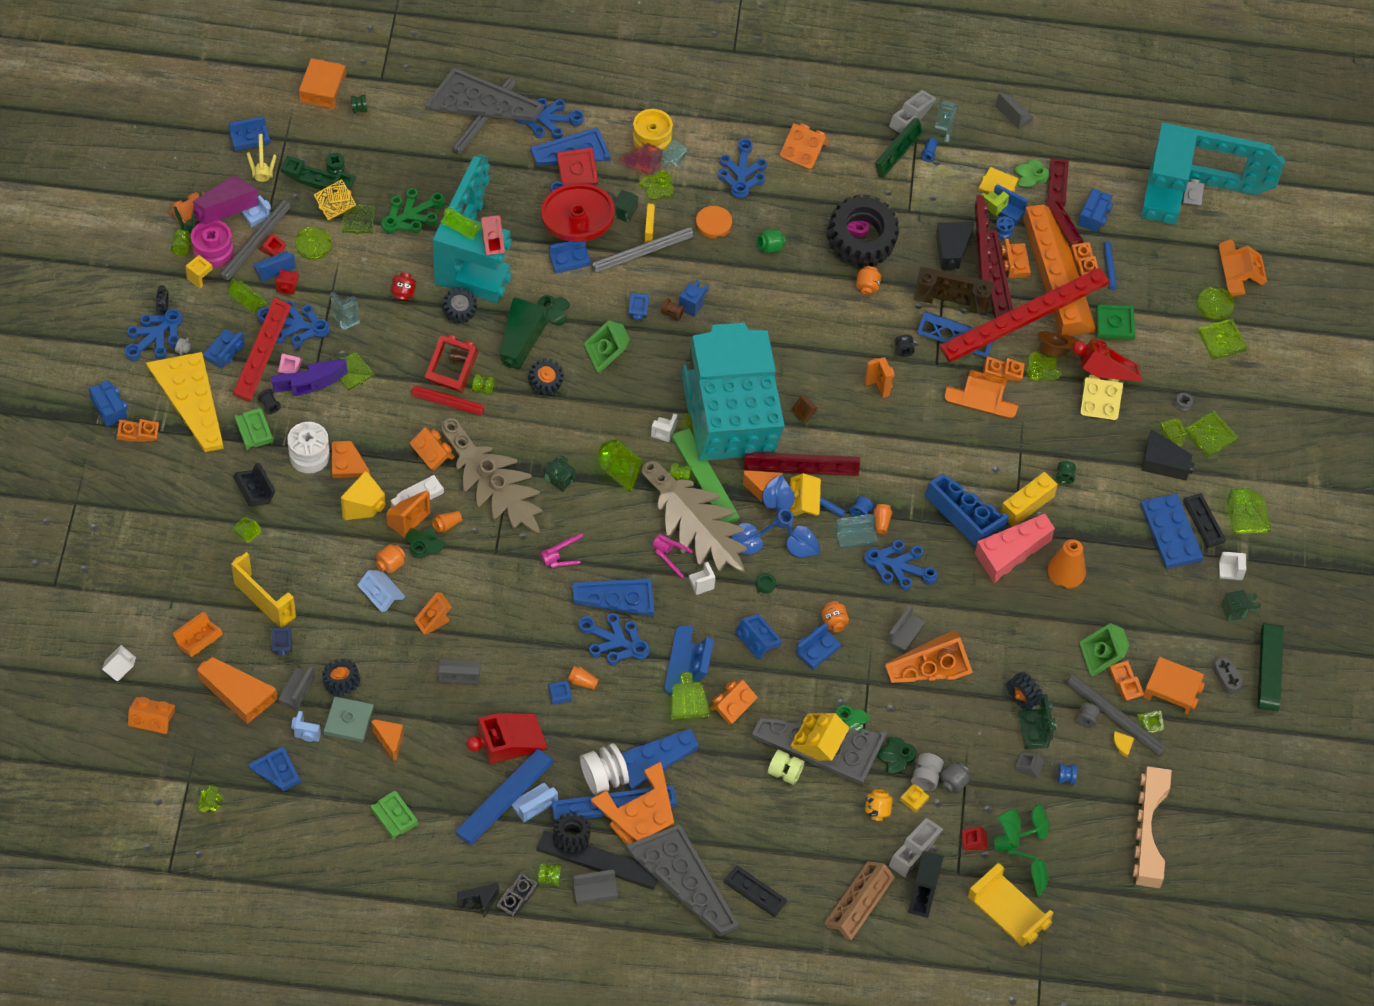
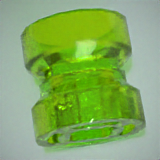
[171,230,191,256]
[472,373,495,395]
[670,463,692,481]
[538,862,561,885]

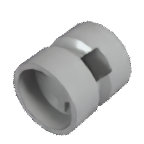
[911,753,944,791]

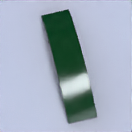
[281,156,356,190]

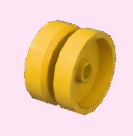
[632,109,673,156]

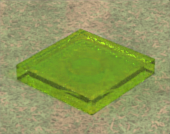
[1198,319,1248,360]
[1184,411,1238,458]

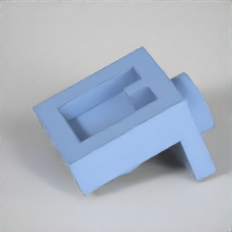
[241,195,271,228]

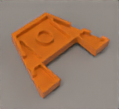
[590,762,674,842]

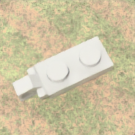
[390,475,444,507]

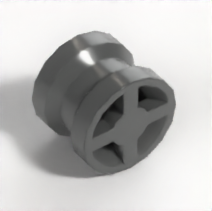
[1076,703,1100,728]

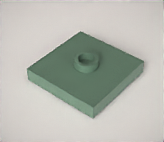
[324,696,374,743]

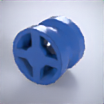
[995,216,1014,240]
[849,496,874,520]
[1058,763,1077,785]

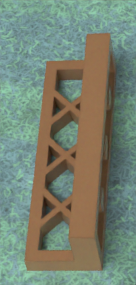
[824,861,895,940]

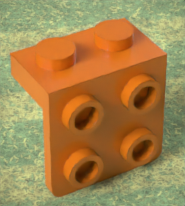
[780,123,829,169]

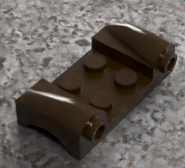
[914,267,994,315]

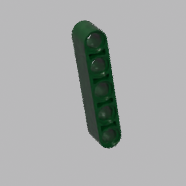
[1257,623,1284,711]

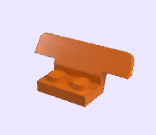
[1219,239,1267,296]
[945,370,1019,419]

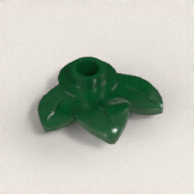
[538,295,570,325]
[407,527,445,558]
[877,737,917,774]

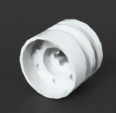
[288,422,330,473]
[580,743,629,795]

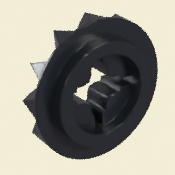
[156,285,169,315]

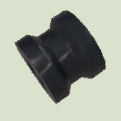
[894,334,915,357]

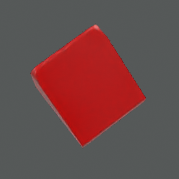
[258,233,287,257]
[962,826,988,850]

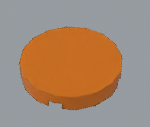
[696,206,732,238]

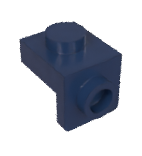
[271,627,292,656]

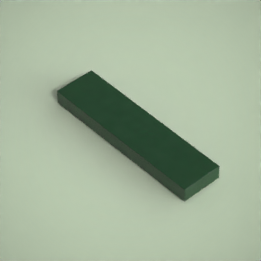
[875,118,923,178]

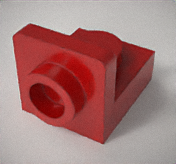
[275,270,299,295]

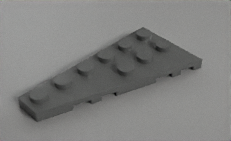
[424,68,544,121]
[752,718,887,785]
[625,824,739,936]

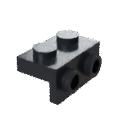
[233,463,275,507]

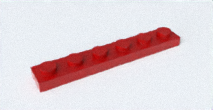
[232,298,291,402]

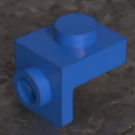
[628,293,649,320]

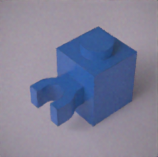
[679,280,709,317]

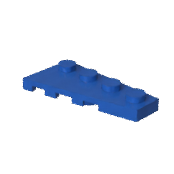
[530,127,611,166]
[572,579,654,616]
[621,728,699,791]

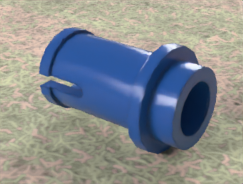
[921,138,938,162]

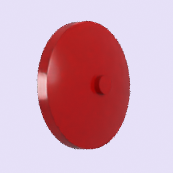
[541,183,615,242]

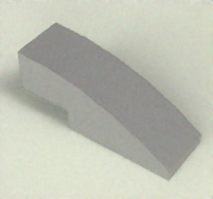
[889,90,937,133]
[889,818,943,878]

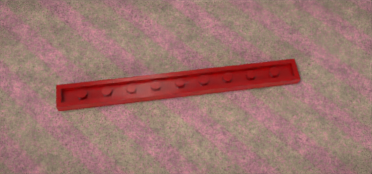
[940,267,1109,363]

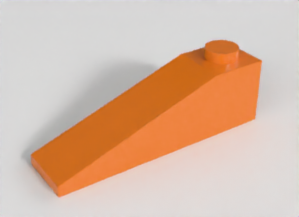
[885,630,973,683]

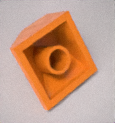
[386,490,431,538]

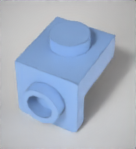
[291,711,321,742]

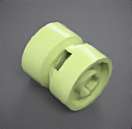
[768,749,805,785]

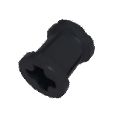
[257,389,281,415]

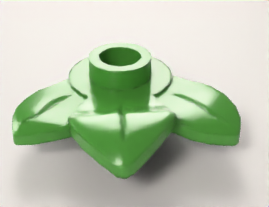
[1014,159,1049,187]

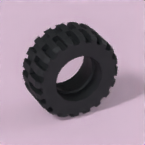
[827,195,899,268]

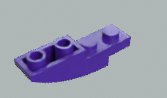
[271,359,348,396]

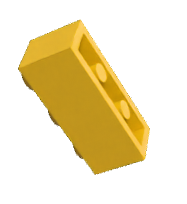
[1000,472,1058,527]

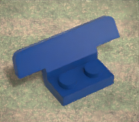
[664,626,714,696]

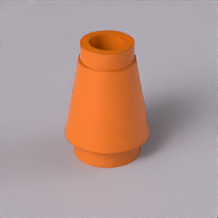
[873,504,892,534]
[432,511,462,533]
[568,666,599,690]

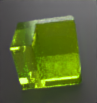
[1159,418,1187,446]

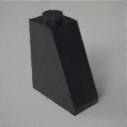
[936,222,975,270]
[1141,430,1195,481]
[908,851,944,918]

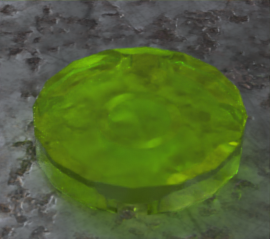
[295,227,332,260]
[1197,287,1234,320]

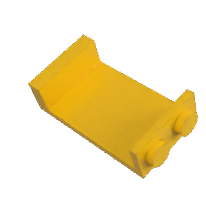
[231,552,296,628]
[968,863,1053,947]

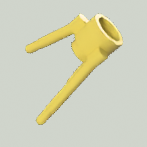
[247,134,277,182]

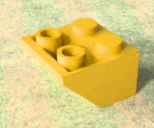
[790,713,850,761]

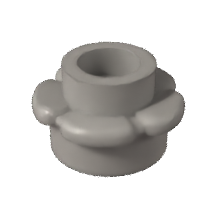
[175,338,191,356]

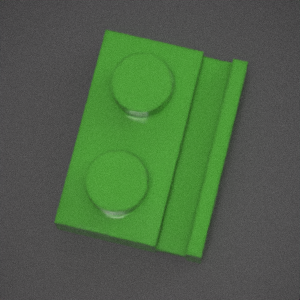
[235,408,273,450]
[370,791,418,840]

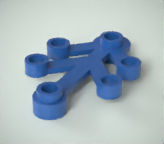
[514,98,584,139]
[718,138,767,198]
[258,301,330,347]
[125,309,183,361]
[864,540,938,591]
[579,613,650,666]

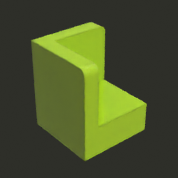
[981,191,1009,216]

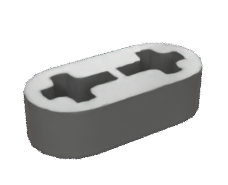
[1214,657,1242,694]

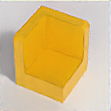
[186,255,213,289]

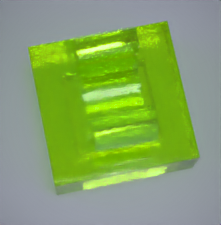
[197,785,224,812]

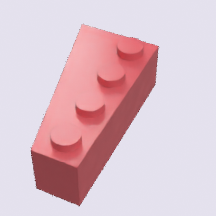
[975,514,1055,583]

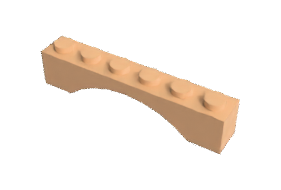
[1133,766,1172,888]

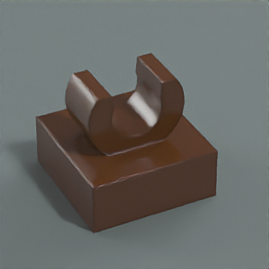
[792,395,818,423]

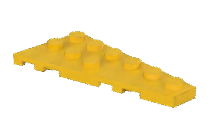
[146,352,224,452]

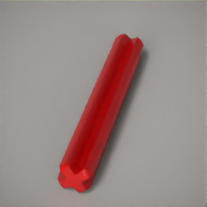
[411,385,485,415]

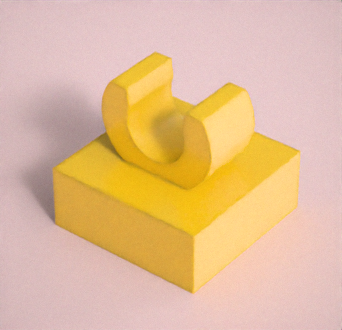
[900,784,929,813]

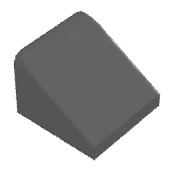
[1015,752,1044,778]

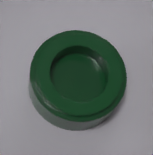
[756,573,776,594]

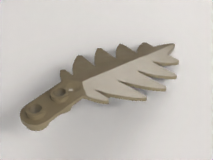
[441,418,543,534]
[642,461,747,572]

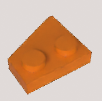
[332,441,370,478]

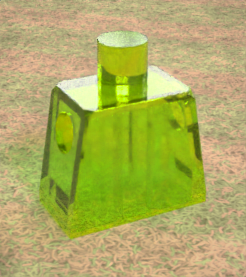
[670,672,710,720]

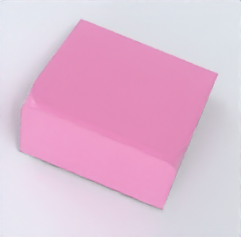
[278,354,303,374]

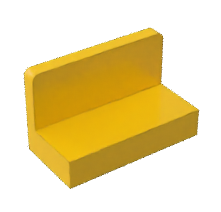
[789,473,821,516]

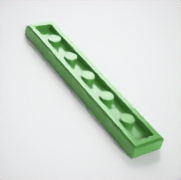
[672,428,740,523]

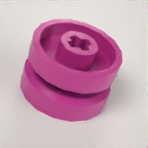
[191,220,234,268]

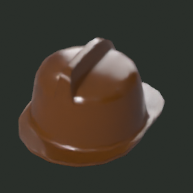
[1038,331,1080,358]

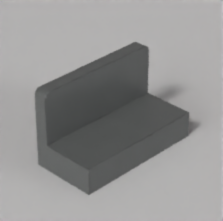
[996,92,1033,129]
[887,605,925,654]
[438,659,480,684]
[278,666,315,711]
[573,870,618,905]

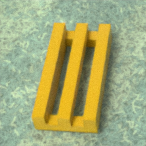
[645,204,655,243]

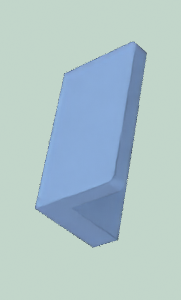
[358,570,405,612]
[511,783,558,823]

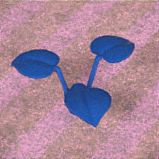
[731,475,820,558]

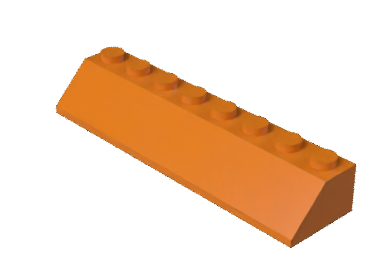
[1023,204,1097,336]

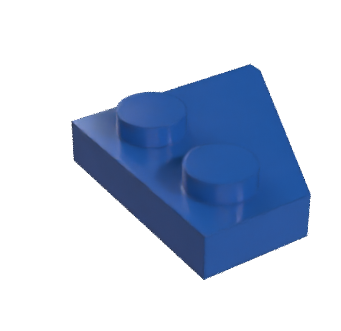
[248,746,302,792]

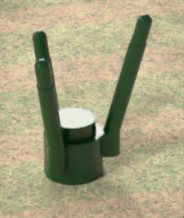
[173,193,203,239]

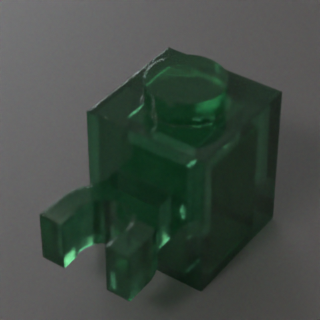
[607,190,638,223]
[544,455,575,492]
[1221,590,1261,622]

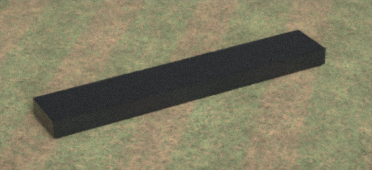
[537,830,658,890]

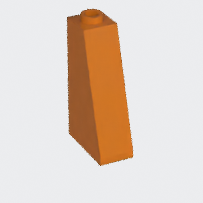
[197,657,278,724]

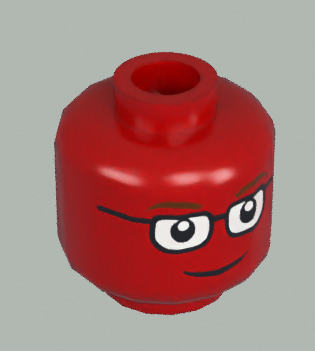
[390,272,417,300]

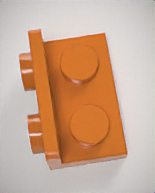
[1001,238,1031,278]

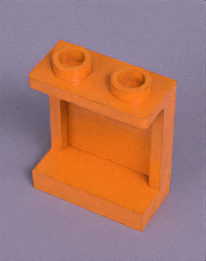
[299,58,346,109]
[1143,657,1205,715]

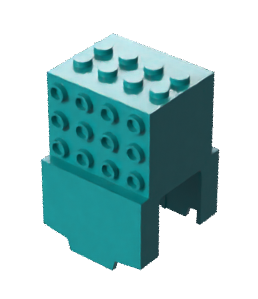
[681,323,785,461]

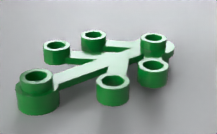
[381,188,445,233]

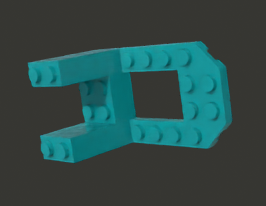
[1141,122,1285,225]
[433,154,512,304]

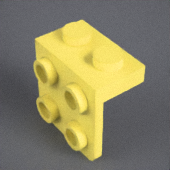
[1080,375,1123,420]

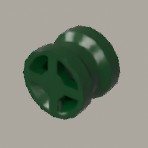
[351,94,367,114]
[326,153,345,175]
[1056,461,1076,484]

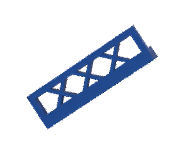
[917,311,995,357]

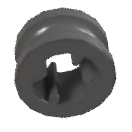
[1174,393,1193,411]

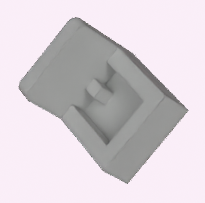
[1183,179,1204,206]

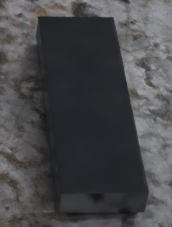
[1183,493,1226,548]
[724,865,787,918]

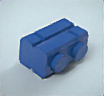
[1078,189,1114,232]
[88,380,128,427]

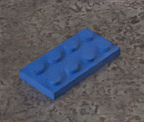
[1140,493,1203,569]

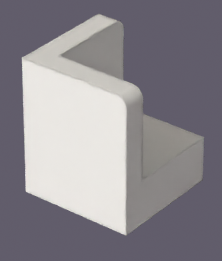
[651,414,677,442]
[1219,552,1246,580]
[689,562,715,595]
[102,645,136,681]

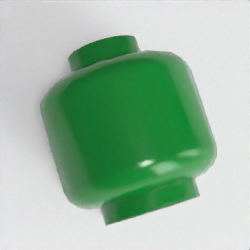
[757,229,785,253]

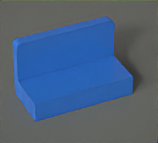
[994,184,1028,225]
[253,251,296,282]

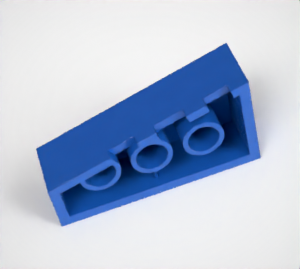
[925,474,1009,547]

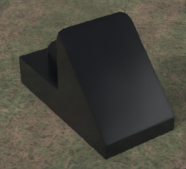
[457,883,499,918]

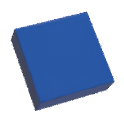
[548,680,572,705]

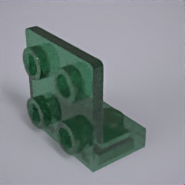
[1018,694,1056,750]

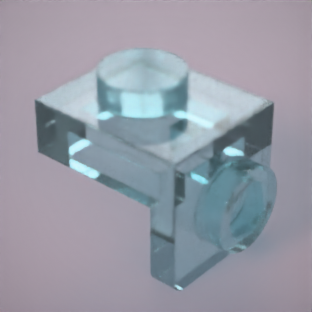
[659,139,689,167]

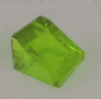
[231,516,262,543]
[1138,709,1165,733]

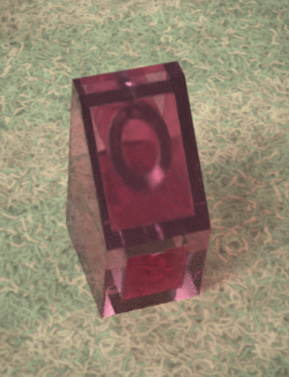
[620,143,663,175]

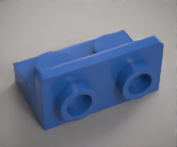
[549,241,591,274]
[203,329,245,369]
[735,614,783,660]
[796,623,841,671]

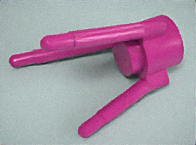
[540,533,584,569]
[653,534,694,578]

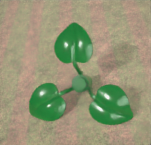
[994,805,1050,897]

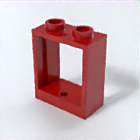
[425,335,479,393]

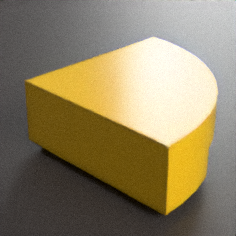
[1113,731,1134,758]

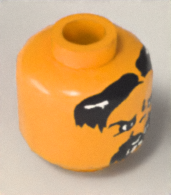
[865,789,893,821]

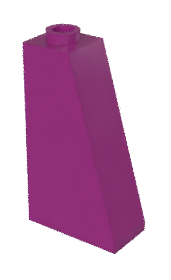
[193,176,258,224]

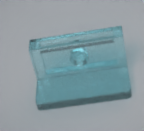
[935,100,958,142]
[331,292,360,330]
[835,514,878,549]

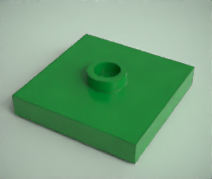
[1096,304,1135,340]

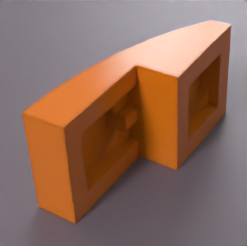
[1108,660,1144,702]

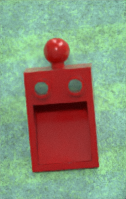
[1072,338,1142,381]
[466,713,548,764]

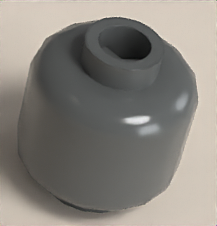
[940,762,970,793]

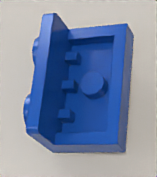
[229,116,270,151]

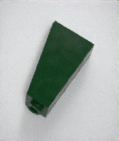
[499,297,550,370]

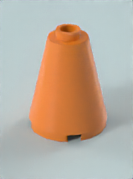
[1047,539,1086,589]

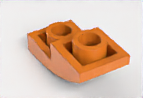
[1071,242,1098,276]
[983,356,1025,381]
[116,419,159,442]

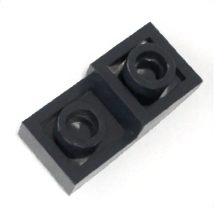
[496,872,539,917]

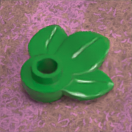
[835,705,870,731]

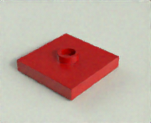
[556,148,598,185]

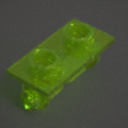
[440,207,482,239]
[228,279,266,314]

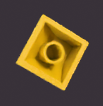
[341,471,386,520]

